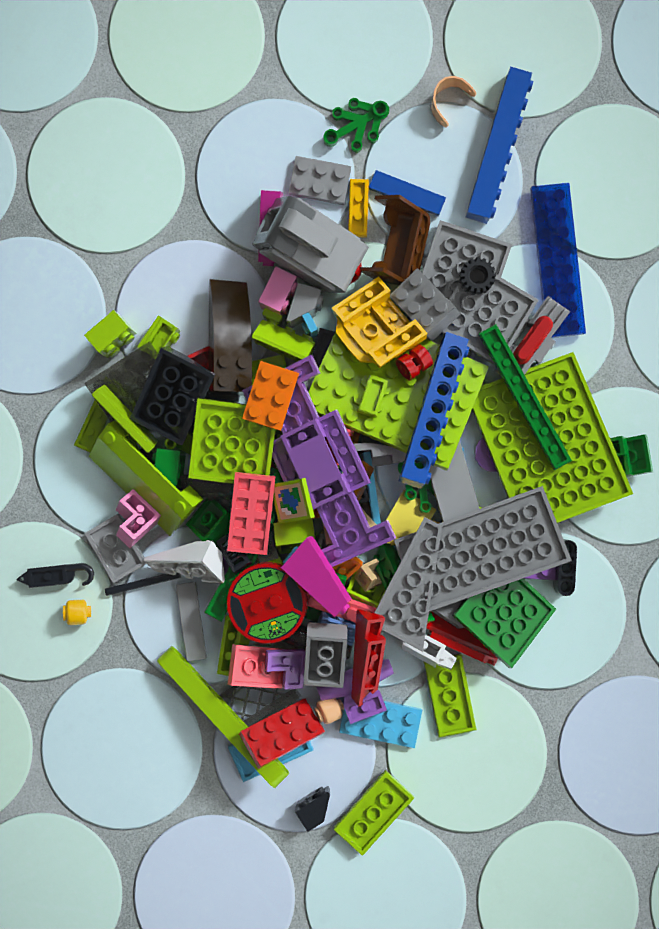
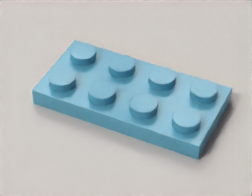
[339,701,423,748]

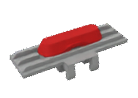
[494,296,570,376]

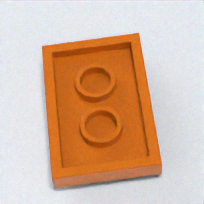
[242,361,299,431]

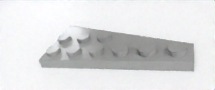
[375,517,442,652]

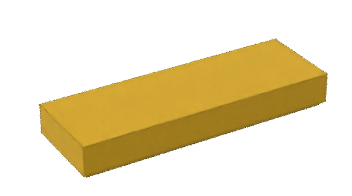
[348,179,369,238]

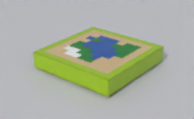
[273,478,315,523]

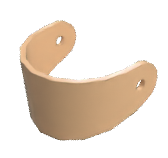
[431,76,476,128]

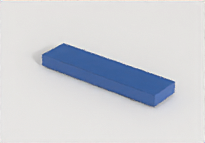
[369,170,446,217]

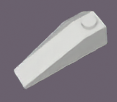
[143,540,225,583]

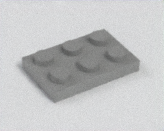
[289,156,352,205]
[84,514,147,583]

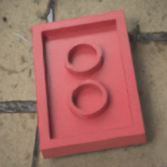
[227,644,283,689]

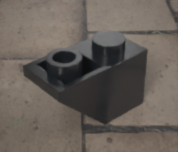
[295,786,330,832]

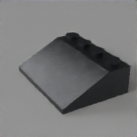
[129,346,215,446]

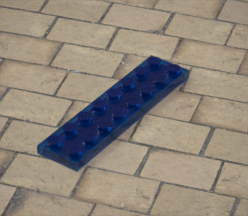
[530,183,586,338]

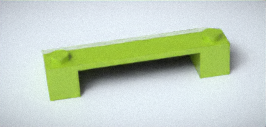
[89,420,203,536]

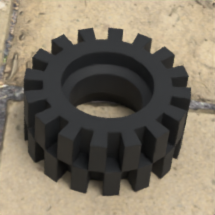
[459,257,496,295]

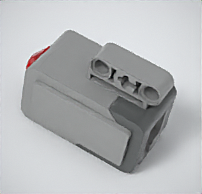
[252,196,369,293]

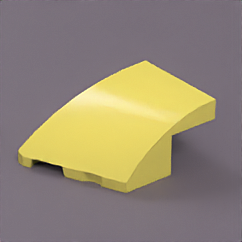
[385,490,437,546]

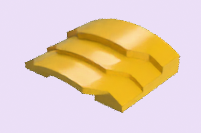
[332,276,428,368]

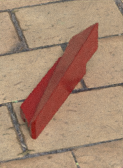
[351,609,386,707]
[427,612,498,666]

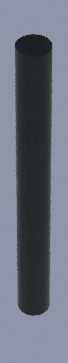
[105,573,181,596]

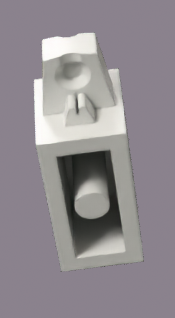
[401,635,456,670]

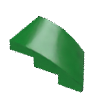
[610,434,653,477]

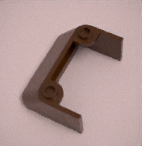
[360,195,430,285]

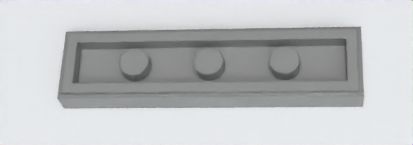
[176,582,207,661]

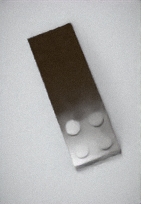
[208,279,252,396]

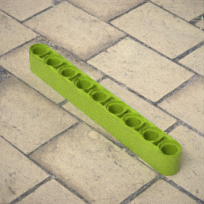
[157,646,289,788]

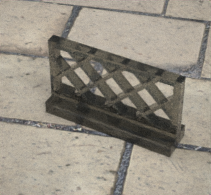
[219,686,302,727]

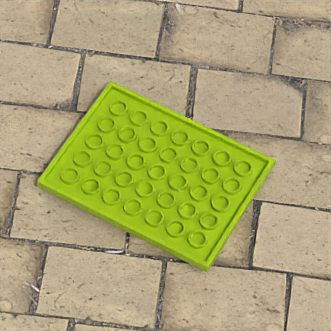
[308,332,489,471]
[472,352,633,523]

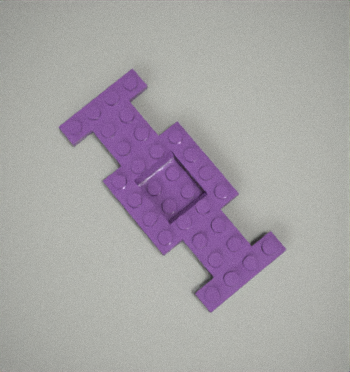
[242,355,396,567]

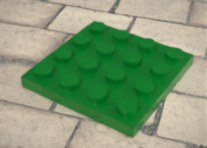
[452,578,556,668]

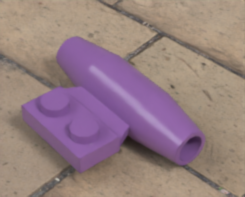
[316,659,394,724]

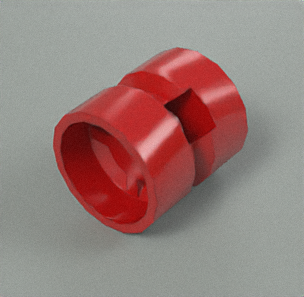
[395,344,433,381]

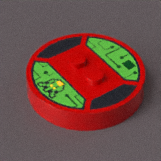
[227,562,308,643]

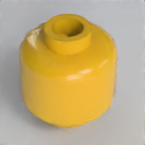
[63,599,91,625]

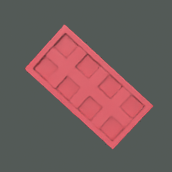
[227,472,275,555]

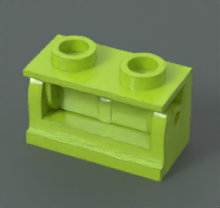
[137,315,180,360]

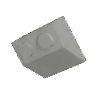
[287,283,324,328]

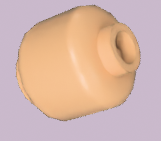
[314,698,344,725]

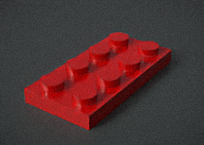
[239,698,325,769]

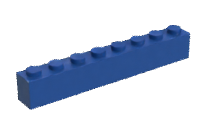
[465,66,534,224]

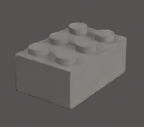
[390,268,461,341]
[304,622,347,688]

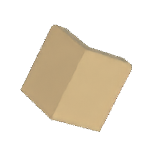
[354,559,382,592]

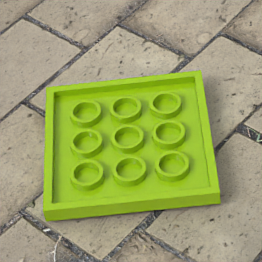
[188,398,275,484]

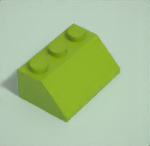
[251,319,315,362]

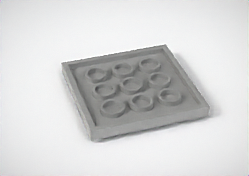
[441,269,539,365]

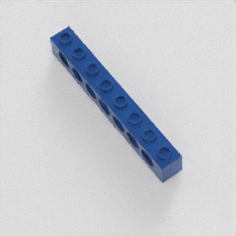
[398,332,470,489]

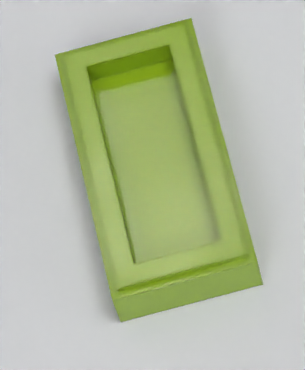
[357,375,388,418]

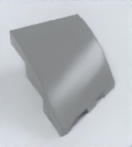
[353,443,407,467]

